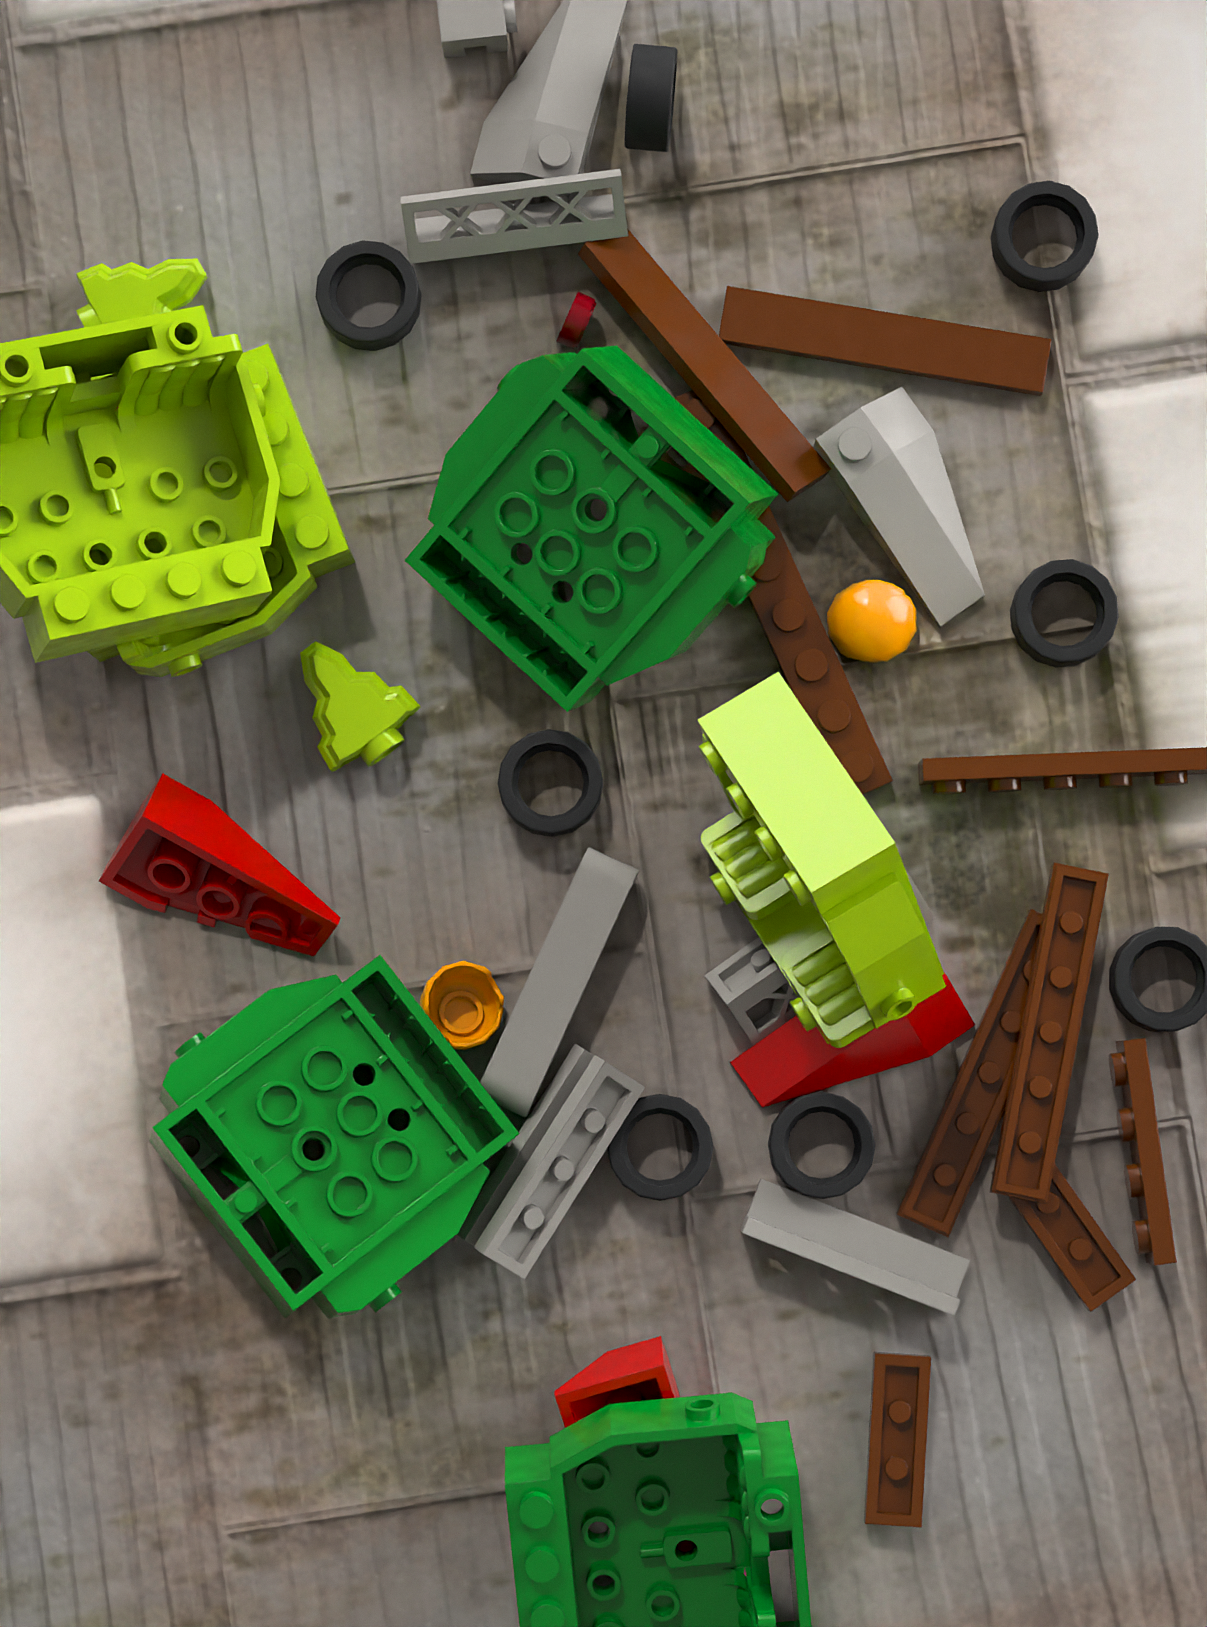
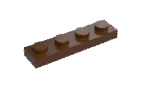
[1109,1038,1177,1266]

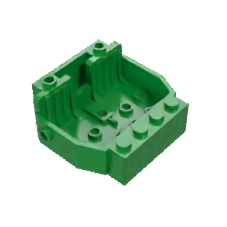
[404,346,779,712]
[149,955,520,1319]
[505,1392,812,1627]

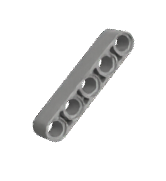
[480,847,639,1118]

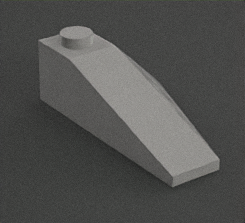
[470,0,628,197]
[813,387,985,628]

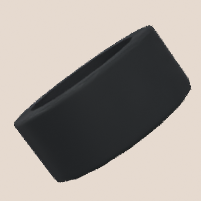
[624,44,678,152]
[990,180,1099,292]
[315,240,422,351]
[1010,559,1119,668]
[497,729,603,837]
[1109,926,1207,1032]
[767,1092,876,1199]
[607,1094,714,1201]

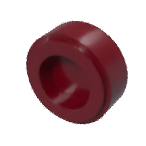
[556,291,597,349]

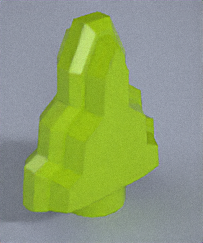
[76,258,208,327]
[300,641,421,772]

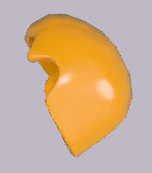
[827,580,917,663]
[420,961,504,1050]

